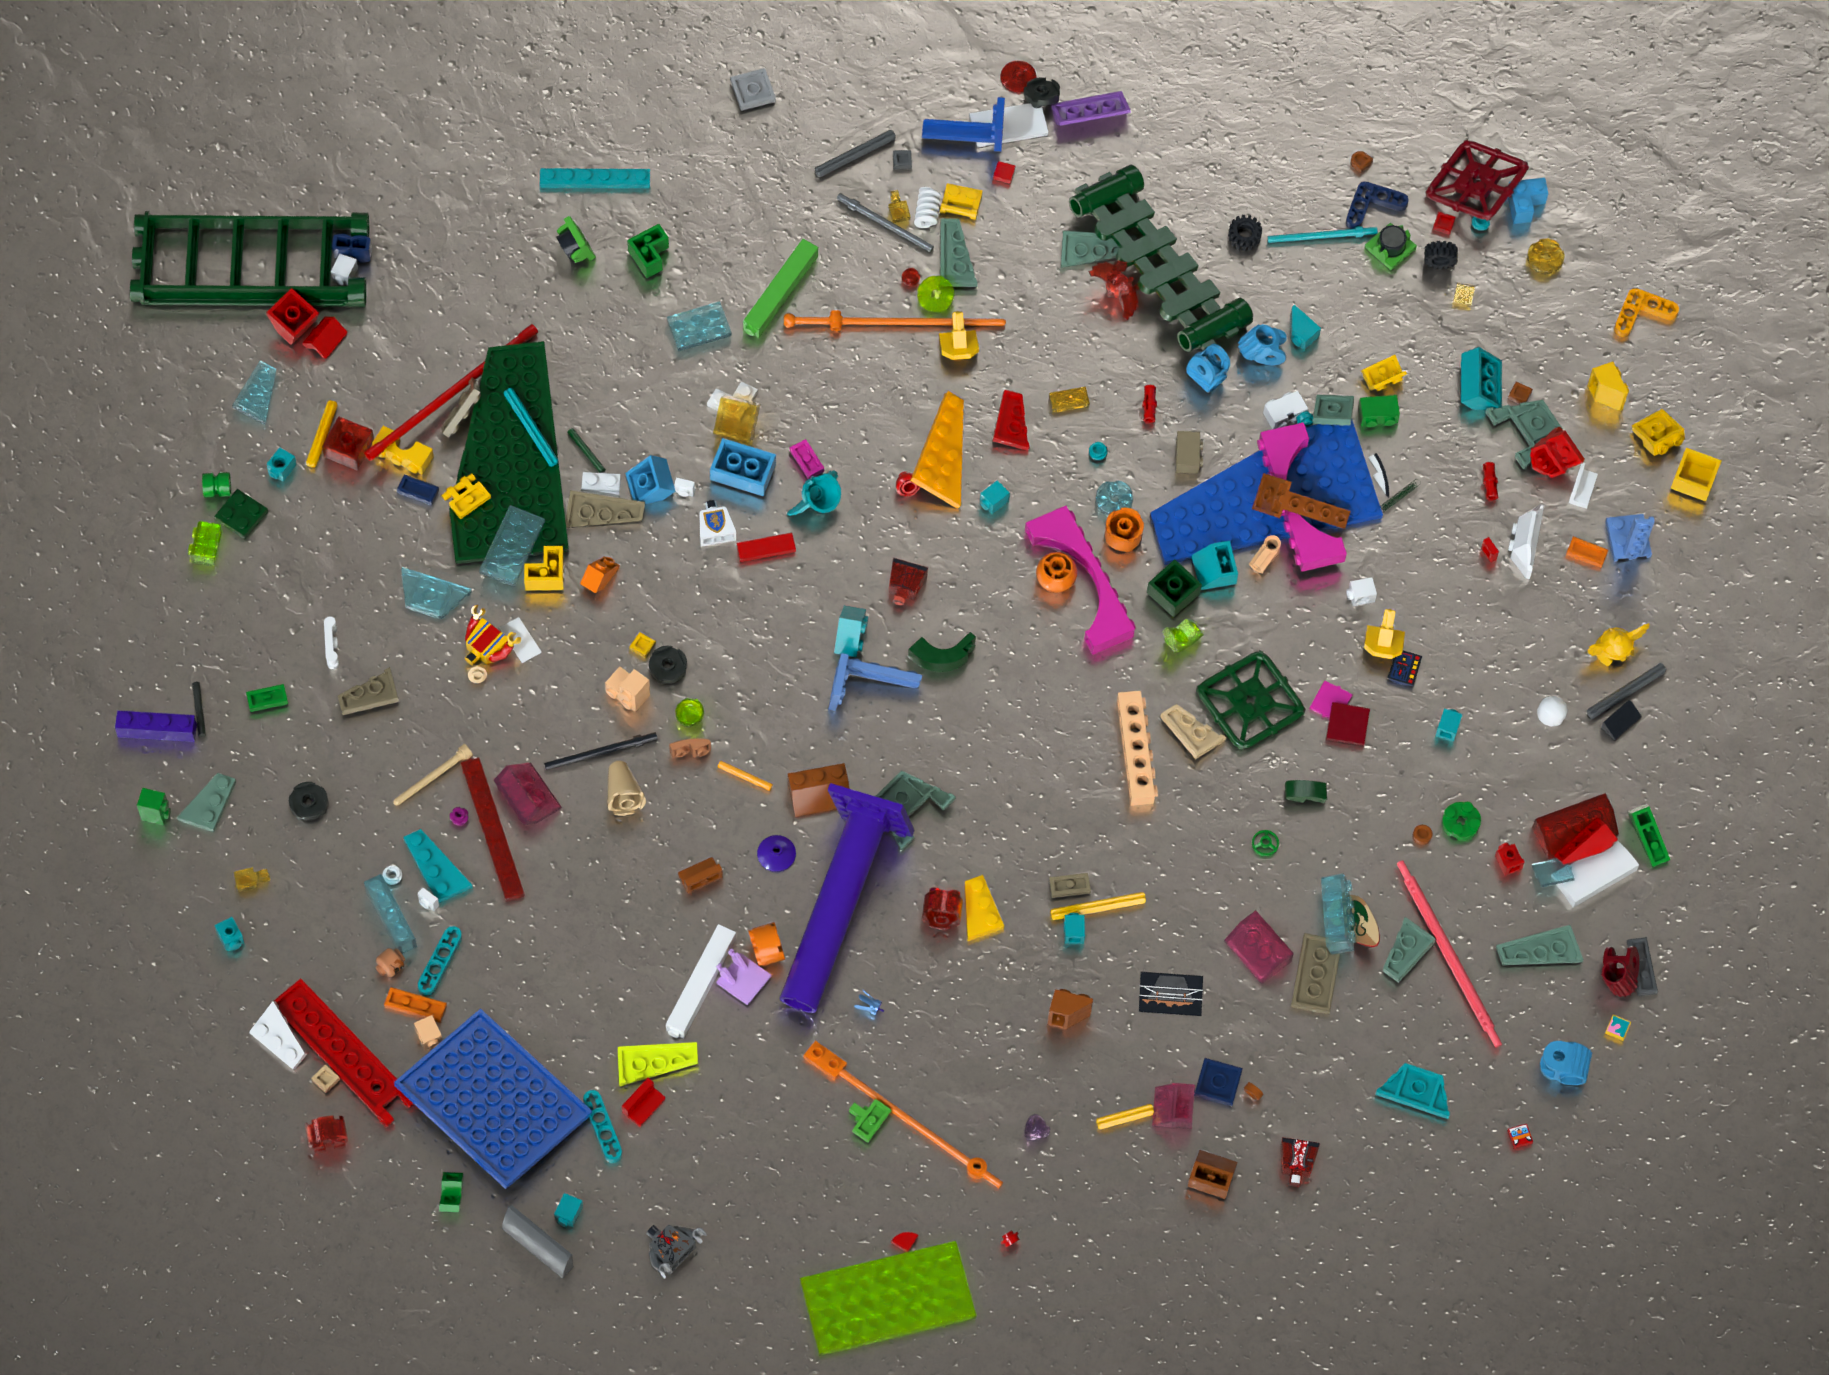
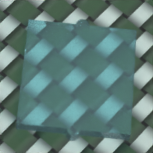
[1532,859,1575,887]

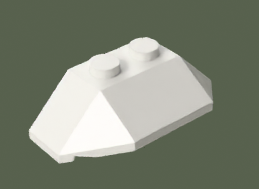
[1508,504,1544,579]

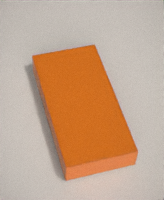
[1566,536,1608,568]

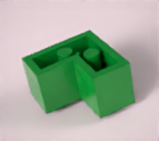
[627,224,669,278]

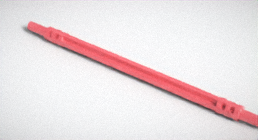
[1397,860,1502,1048]

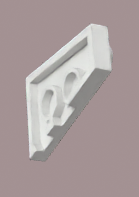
[249,1001,307,1069]

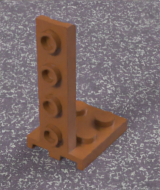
[1252,473,1351,529]

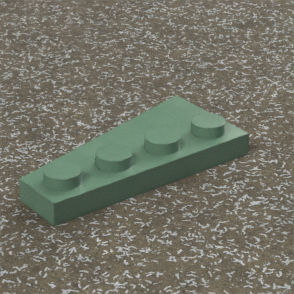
[1496,925,1584,965]

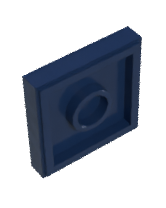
[1194,1058,1243,1106]

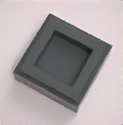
[893,150,912,170]

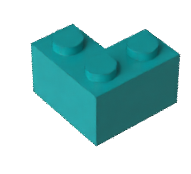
[834,605,869,657]

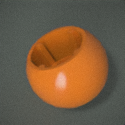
[1036,552,1077,593]

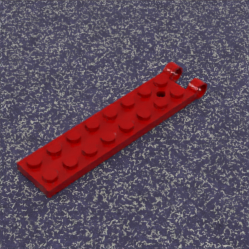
[271,978,413,1127]

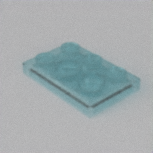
[667,301,732,351]

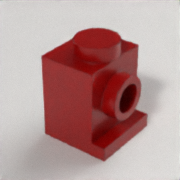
[1495,843,1525,876]

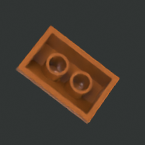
[787,763,850,817]

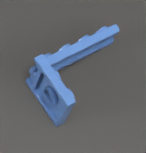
[1606,514,1655,561]
[828,653,922,711]

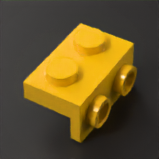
[1361,355,1407,392]

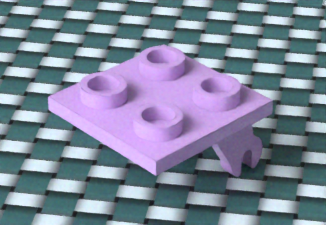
[716,949,772,1006]

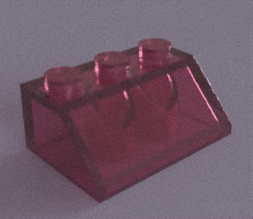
[493,763,562,825]
[1224,910,1294,984]

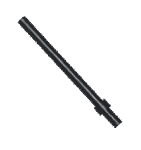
[544,732,658,770]

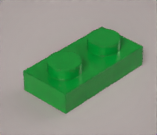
[246,684,288,712]

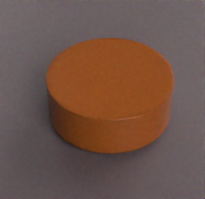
[1412,824,1433,845]
[1244,1082,1264,1100]

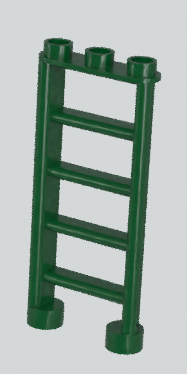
[130,211,369,307]

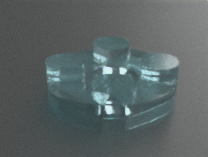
[1095,480,1133,516]

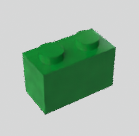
[1358,395,1400,427]
[137,788,171,825]

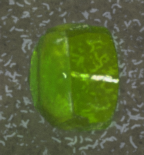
[675,698,704,727]

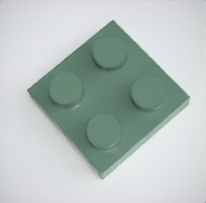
[1313,395,1354,426]

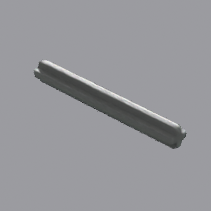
[815,130,896,177]
[1587,663,1666,719]

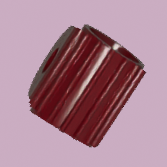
[1601,946,1640,998]

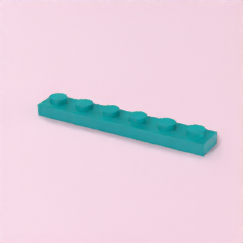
[540,168,650,188]

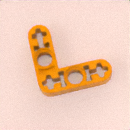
[1614,288,1679,337]

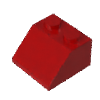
[266,288,319,345]

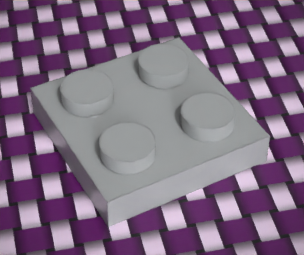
[730,68,776,111]

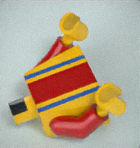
[465,605,521,666]

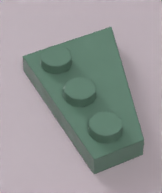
[177,773,236,832]
[1383,917,1436,983]

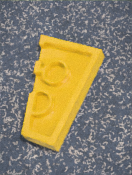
[965,875,1004,941]

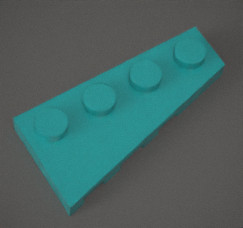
[403,829,473,903]

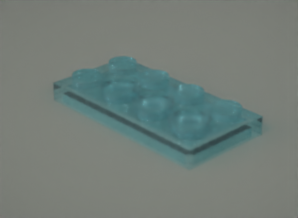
[479,505,545,587]

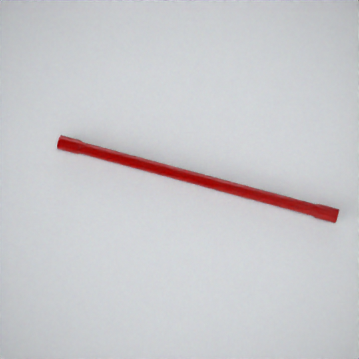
[364,324,538,461]

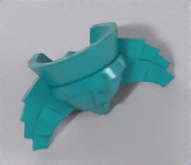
[787,470,841,516]

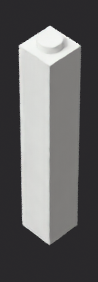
[666,924,736,1039]

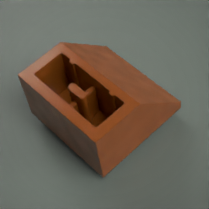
[1047,989,1093,1029]
[1188,1150,1238,1199]

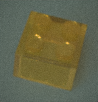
[713,395,761,442]

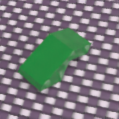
[439,1172,464,1212]

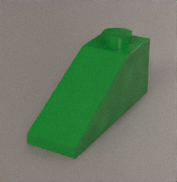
[1628,804,1671,867]

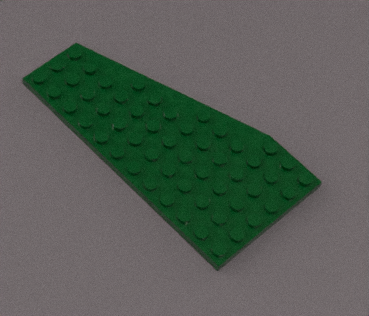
[449,341,569,564]

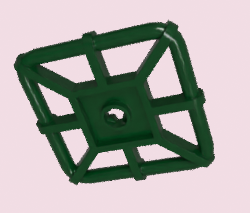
[1196,650,1306,750]

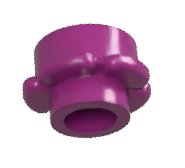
[449,807,469,825]

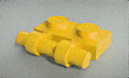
[441,473,491,519]

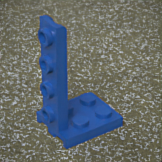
[922,97,1005,152]

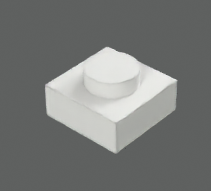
[674,478,695,497]
[418,888,439,911]

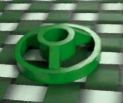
[1252,830,1279,856]

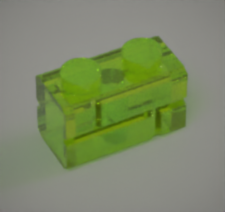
[188,521,222,566]

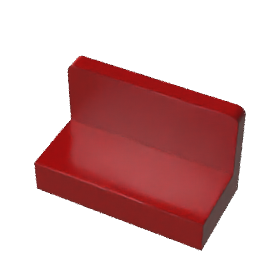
[302,316,347,358]
[622,1078,666,1127]

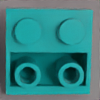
[1191,541,1238,590]

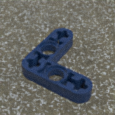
[1346,181,1409,229]

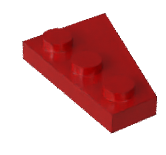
[992,389,1030,451]

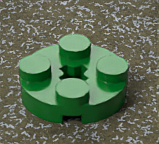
[1442,801,1481,840]

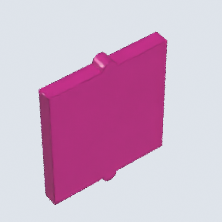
[1309,681,1353,718]

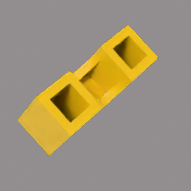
[372,425,434,475]

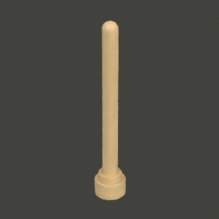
[393,744,473,806]

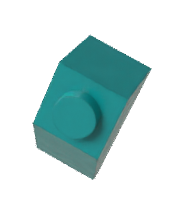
[1290,304,1321,350]

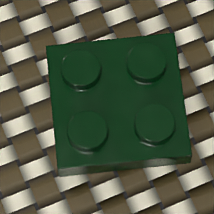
[214,489,268,539]

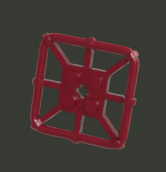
[1425,139,1529,221]

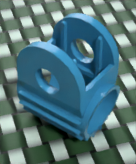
[1238,324,1287,366]
[1186,344,1230,393]
[1540,1041,1592,1085]

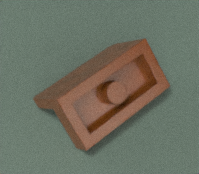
[678,857,723,893]

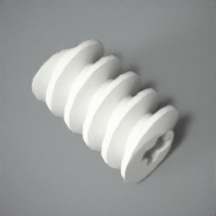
[914,187,941,228]

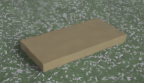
[1291,933,1343,1015]

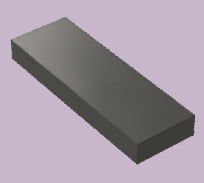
[1627,937,1658,996]

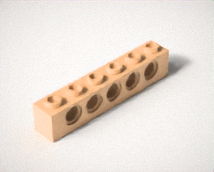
[1117,691,1158,806]

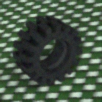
[1228,215,1262,251]
[1424,240,1458,269]

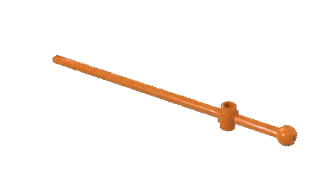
[784,310,1006,332]

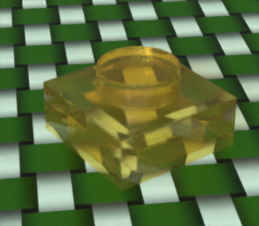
[1453,282,1475,305]

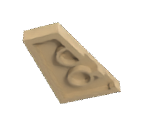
[1160,704,1227,759]

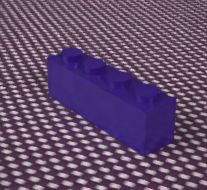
[115,710,197,742]

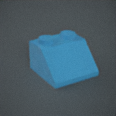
[625,455,676,504]

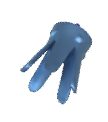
[854,990,884,1016]

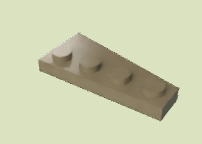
[565,490,645,528]

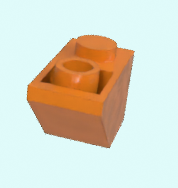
[580,556,620,593]

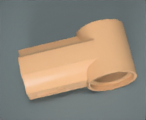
[1249,535,1281,574]

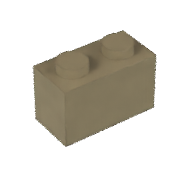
[1176,431,1203,474]

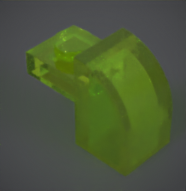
[1162,619,1204,653]

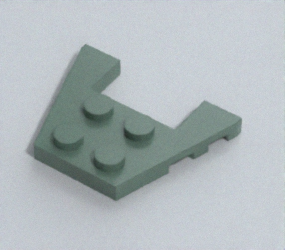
[1485,400,1563,470]
[875,771,956,851]

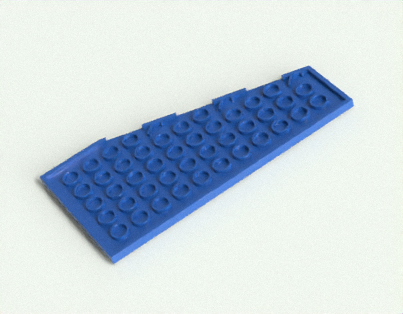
[1150,420,1383,565]

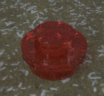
[902,268,920,286]

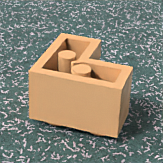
[605,666,650,712]

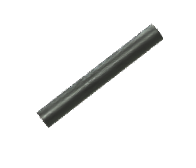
[192,682,206,737]

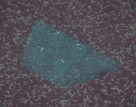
[401,567,472,619]

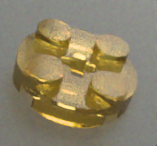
[1527,238,1565,275]

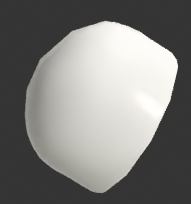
[1537,696,1568,727]

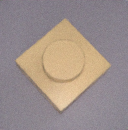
[311,1064,340,1093]

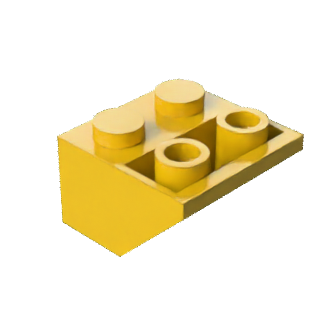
[1587,361,1629,411]

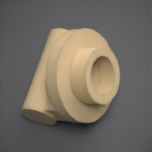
[467,665,487,683]

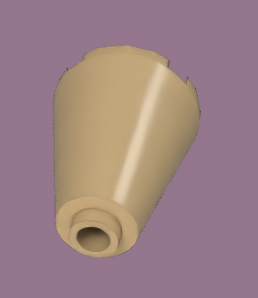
[607,761,646,816]

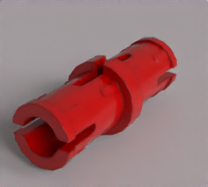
[1142,385,1157,423]
[1483,462,1498,501]

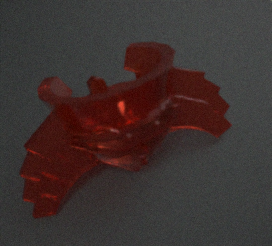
[1088,260,1140,320]

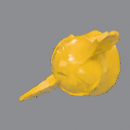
[1588,623,1650,666]

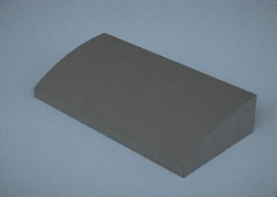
[502,1205,574,1278]

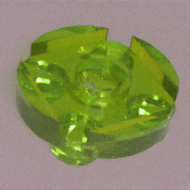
[917,275,955,313]

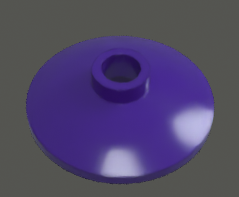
[757,835,796,872]

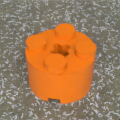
[1105,507,1144,552]
[748,922,785,966]

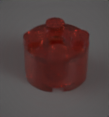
[922,887,963,930]
[304,1115,348,1154]

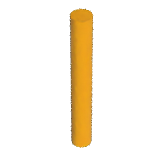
[718,761,773,791]

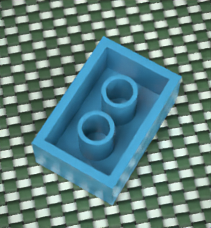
[710,438,776,496]

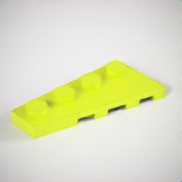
[618,1042,698,1087]

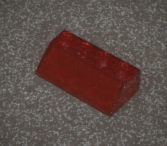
[1532,793,1619,861]

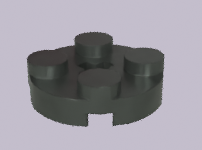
[1024,77,1060,108]
[649,645,687,684]
[289,782,328,820]

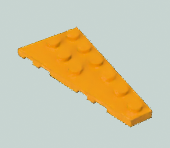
[910,391,964,509]

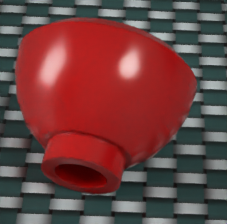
[896,471,921,497]

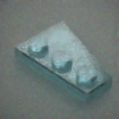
[232,360,276,425]

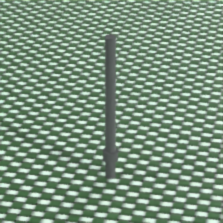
[837,193,934,252]

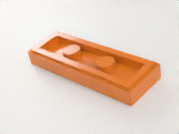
[384,987,447,1023]

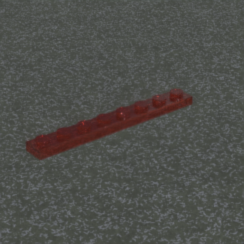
[461,757,525,902]

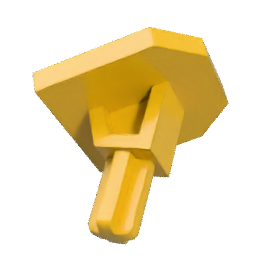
[939,311,979,360]
[1364,609,1405,659]

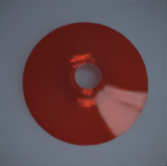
[1000,60,1037,93]

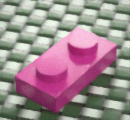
[789,439,825,479]

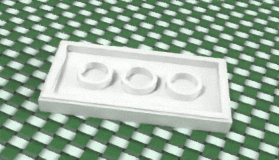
[969,103,1048,148]

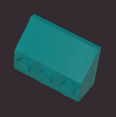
[1461,347,1502,410]

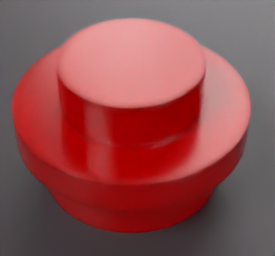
[1001,1230,1020,1248]

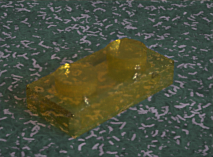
[1049,387,1090,413]

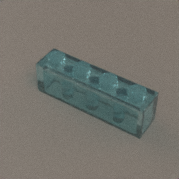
[1321,873,1356,955]
[364,874,417,954]

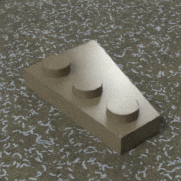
[441,378,481,438]
[338,667,399,715]

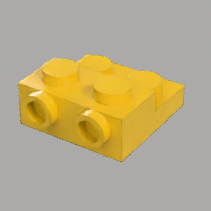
[1632,409,1685,456]

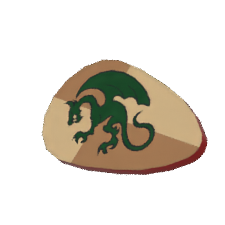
[1330,895,1380,947]

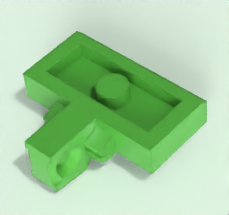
[849,1099,892,1143]

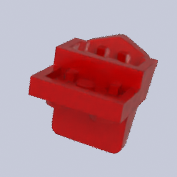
[1530,427,1585,478]

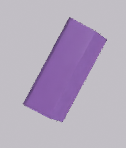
[1051,91,1131,126]

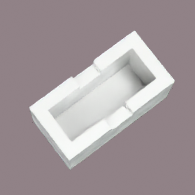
[1263,391,1308,429]

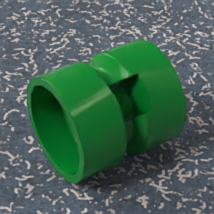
[202,472,231,498]

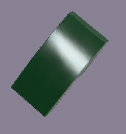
[1285,780,1327,803]

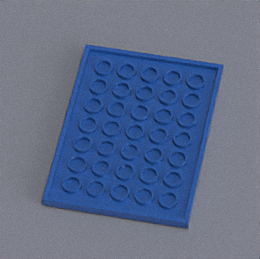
[394,1008,592,1189]

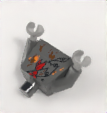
[646,1225,707,1279]

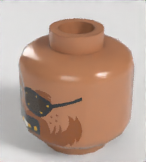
[375,948,405,977]

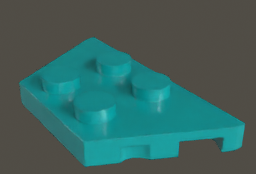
[1375,1063,1450,1119]

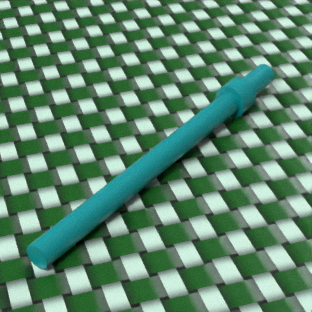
[1267,226,1378,243]

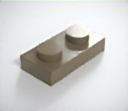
[1049,873,1091,898]

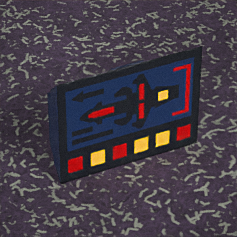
[1388,650,1422,686]

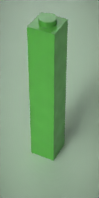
[743,239,818,338]

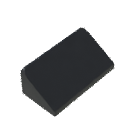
[1601,699,1642,741]

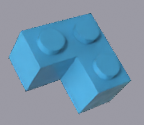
[1508,177,1549,224]

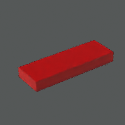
[736,533,796,562]

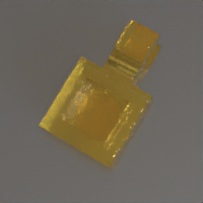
[888,190,911,223]
[234,867,271,892]

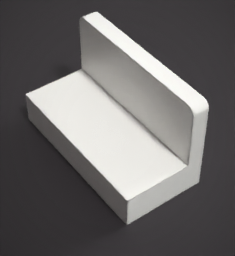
[1569,463,1598,509]

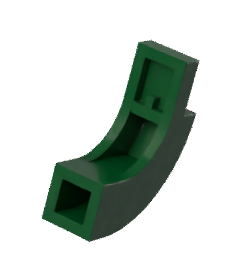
[908,632,976,672]

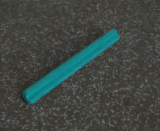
[504,388,558,467]

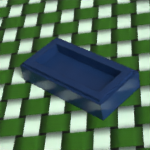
[397,474,439,505]

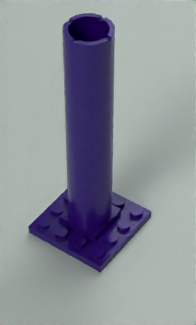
[780,783,915,1013]

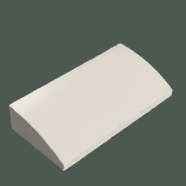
[1551,841,1639,908]

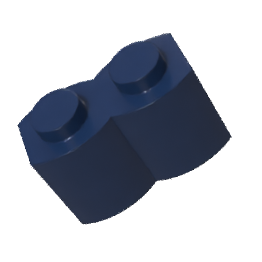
[332,234,372,262]

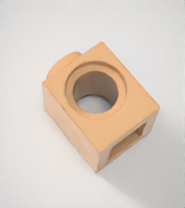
[414,1015,443,1050]

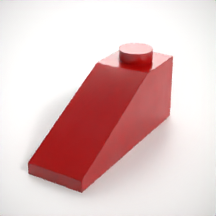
[1554,817,1618,865]

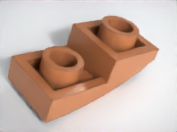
[669,738,711,758]

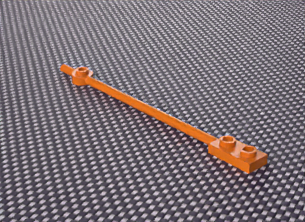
[803,1040,1003,1188]

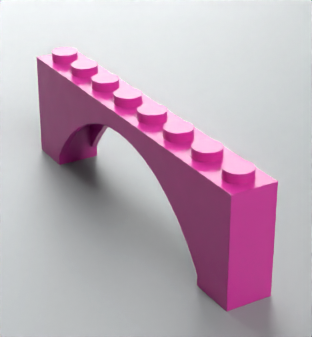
[1257,422,1347,572]
[1025,506,1136,655]

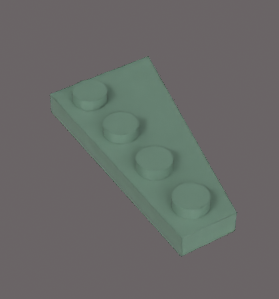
[940,218,978,287]
[1061,231,1137,268]

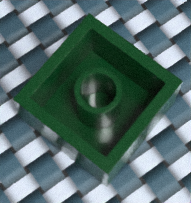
[1147,559,1202,617]

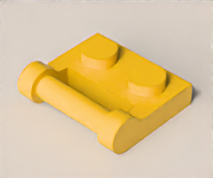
[940,183,983,220]

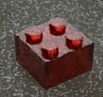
[322,416,374,471]

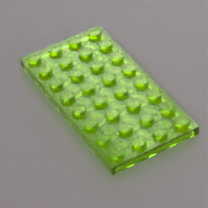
[800,1241,976,1356]

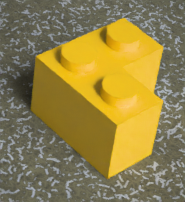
[524,546,564,591]

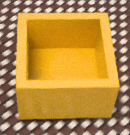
[1671,448,1722,501]

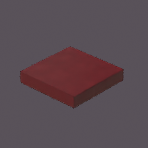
[1326,702,1370,747]

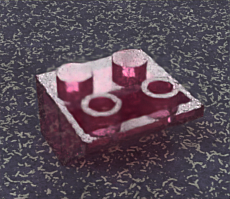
[1152,1083,1195,1129]

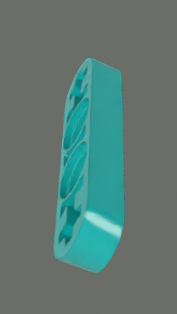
[418,926,462,996]
[583,1090,622,1163]

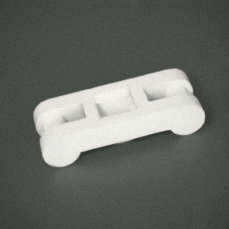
[324,616,339,670]

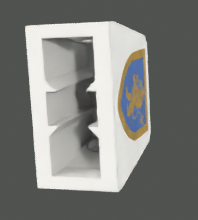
[700,500,736,547]

